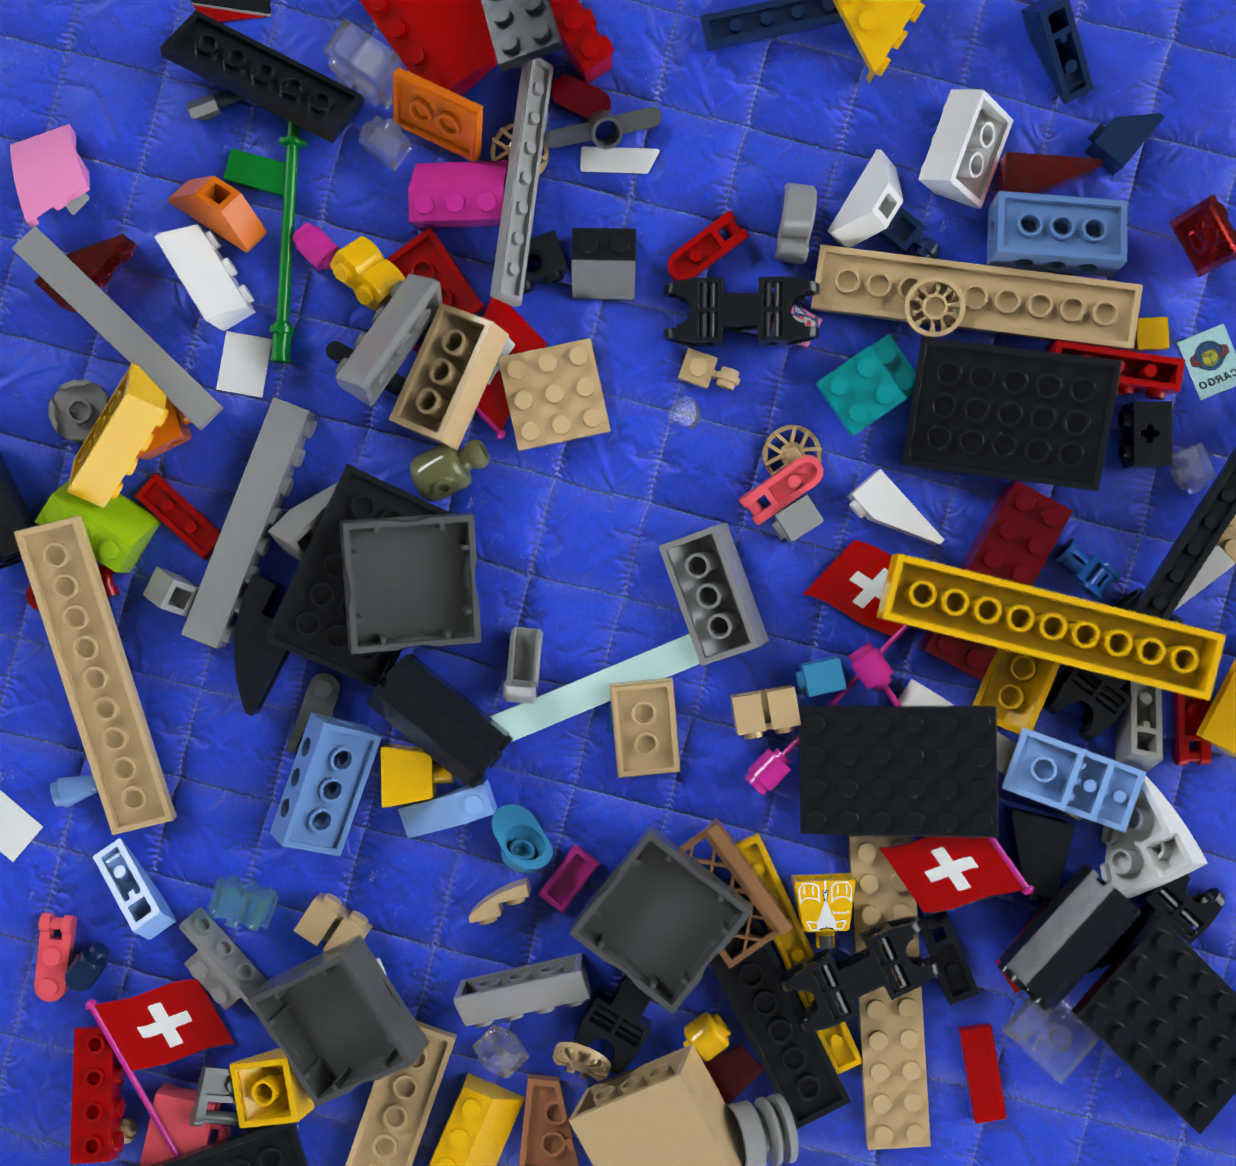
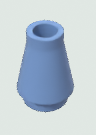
[50,775,98,808]

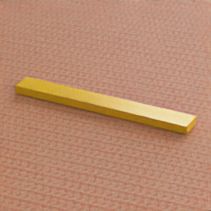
[736,833,863,1074]

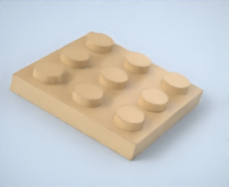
[498,338,611,452]

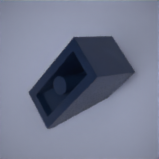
[1084,113,1165,176]

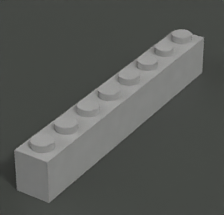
[181,397,317,649]

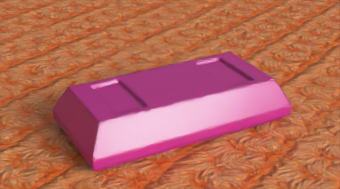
[538,844,600,913]

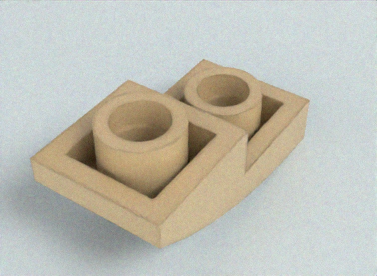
[469,877,531,925]

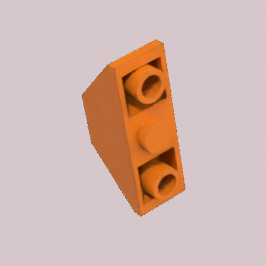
[168,175,267,253]

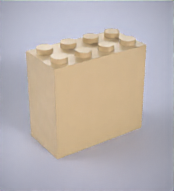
[568,1044,745,1166]

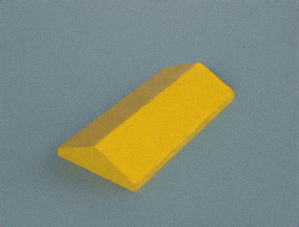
[972,648,1061,735]

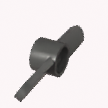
[544,107,662,149]

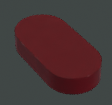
[551,75,611,123]

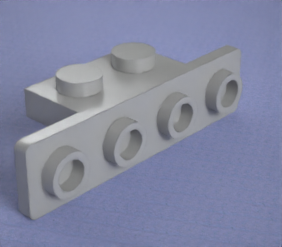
[179,907,267,1014]

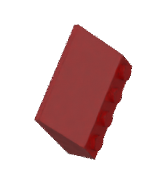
[359,0,498,96]

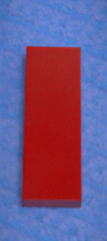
[134,473,221,560]
[958,1022,1007,1124]

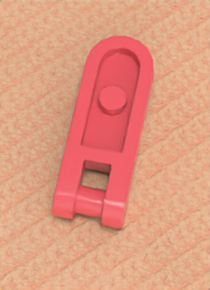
[738,454,823,525]
[34,912,77,1002]

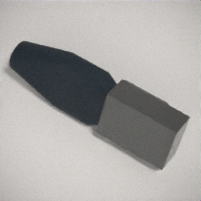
[187,90,244,121]

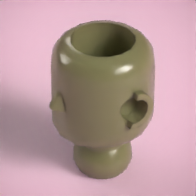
[409,439,490,502]

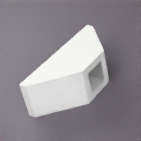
[827,149,903,248]

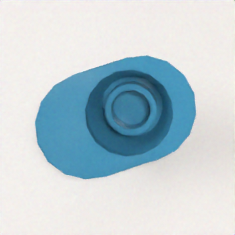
[491,804,553,875]

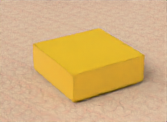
[1134,317,1169,352]

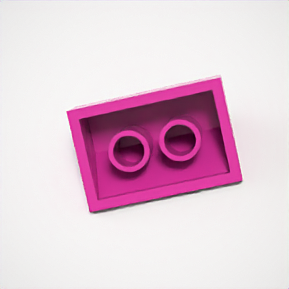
[408,160,509,229]

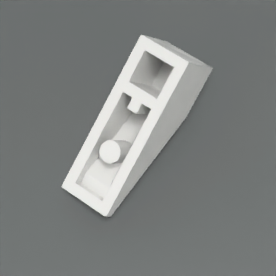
[847,469,944,545]

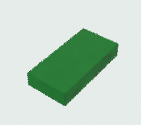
[223,148,285,197]

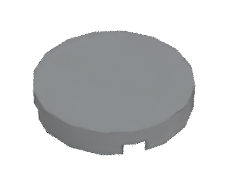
[48,380,111,443]

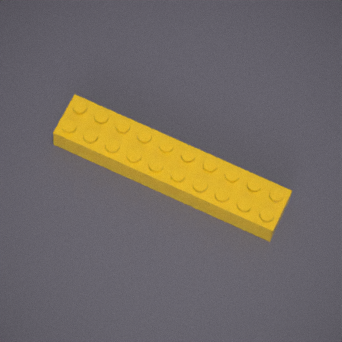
[876,553,1226,700]

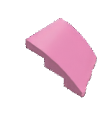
[10,124,90,228]

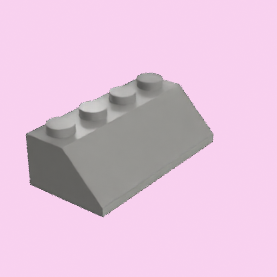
[335,274,443,407]
[658,522,769,666]
[453,953,591,1028]

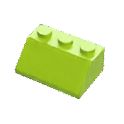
[35,480,162,573]

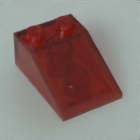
[1169,194,1236,277]

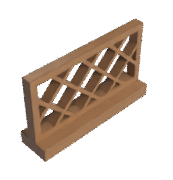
[679,818,793,968]

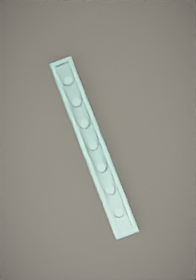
[489,633,700,742]

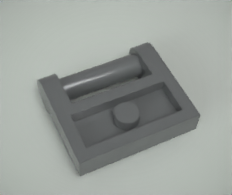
[189,1065,256,1130]

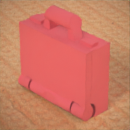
[139,1083,232,1166]

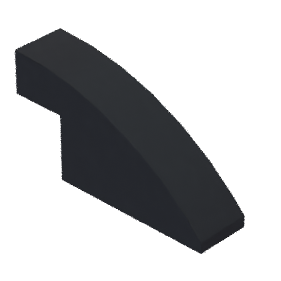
[234,573,291,716]

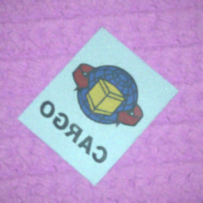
[1177,323,1236,400]

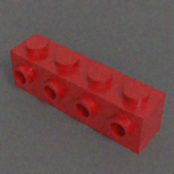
[550,0,614,84]
[1045,340,1185,400]
[70,1025,126,1164]

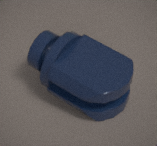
[65,942,109,991]

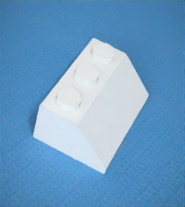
[918,89,1014,209]
[154,224,256,331]

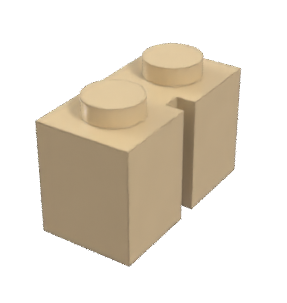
[729,685,801,739]
[293,892,373,952]

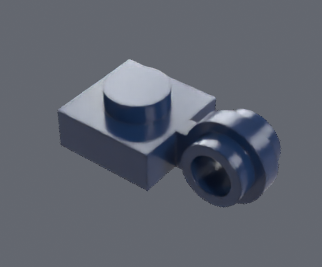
[879,207,940,259]

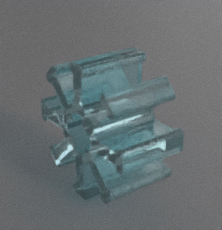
[207,875,279,931]

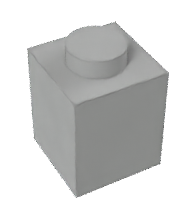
[771,494,824,543]
[142,566,199,617]

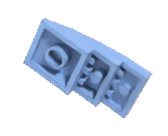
[1001,727,1146,833]

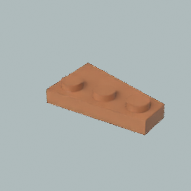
[519,1074,580,1166]

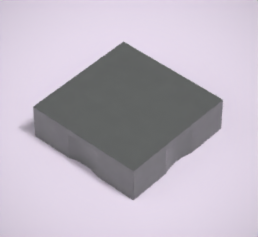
[339,512,481,654]
[569,825,753,1015]
[247,935,429,1107]

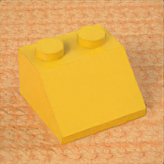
[229,1048,315,1128]

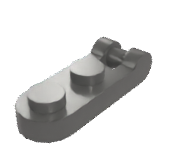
[286,672,342,754]

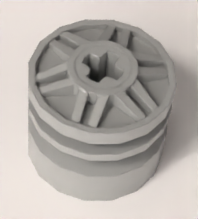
[727,1093,799,1166]

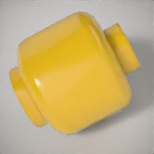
[683,1012,731,1061]

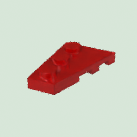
[387,227,485,315]

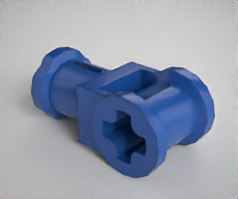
[1053,538,1121,601]

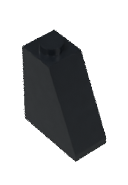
[1003,805,1075,902]

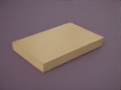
[609,678,681,778]

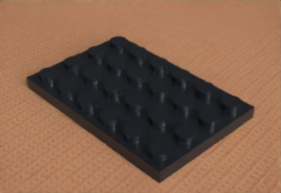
[902,337,1123,491]
[264,464,450,688]
[799,705,999,838]
[1071,915,1236,1134]

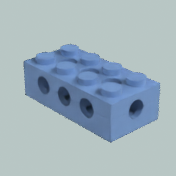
[986,191,1128,277]
[270,712,382,857]

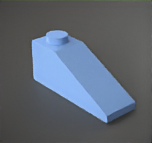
[398,778,497,839]
[93,838,176,940]

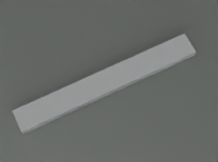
[490,57,554,307]
[12,226,224,431]

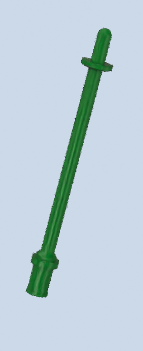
[269,121,308,364]

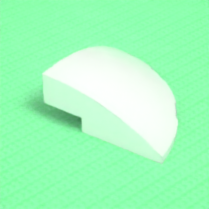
[1100,775,1208,899]

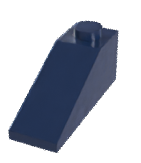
[1021,0,1094,104]

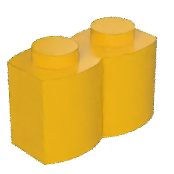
[330,236,405,311]

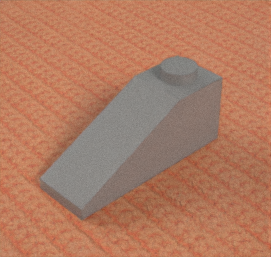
[268,482,338,561]
[1115,681,1163,773]

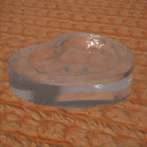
[669,396,700,429]

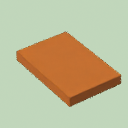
[392,67,483,162]

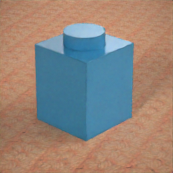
[795,656,847,697]

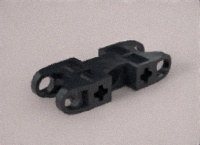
[663,276,820,346]
[1044,587,1184,741]
[1088,871,1225,973]
[777,916,942,1032]
[573,967,652,1075]

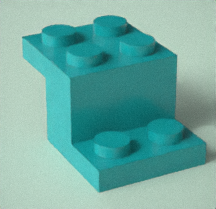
[815,334,916,437]

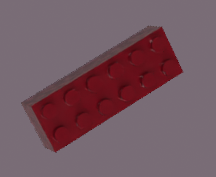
[916,480,1073,680]

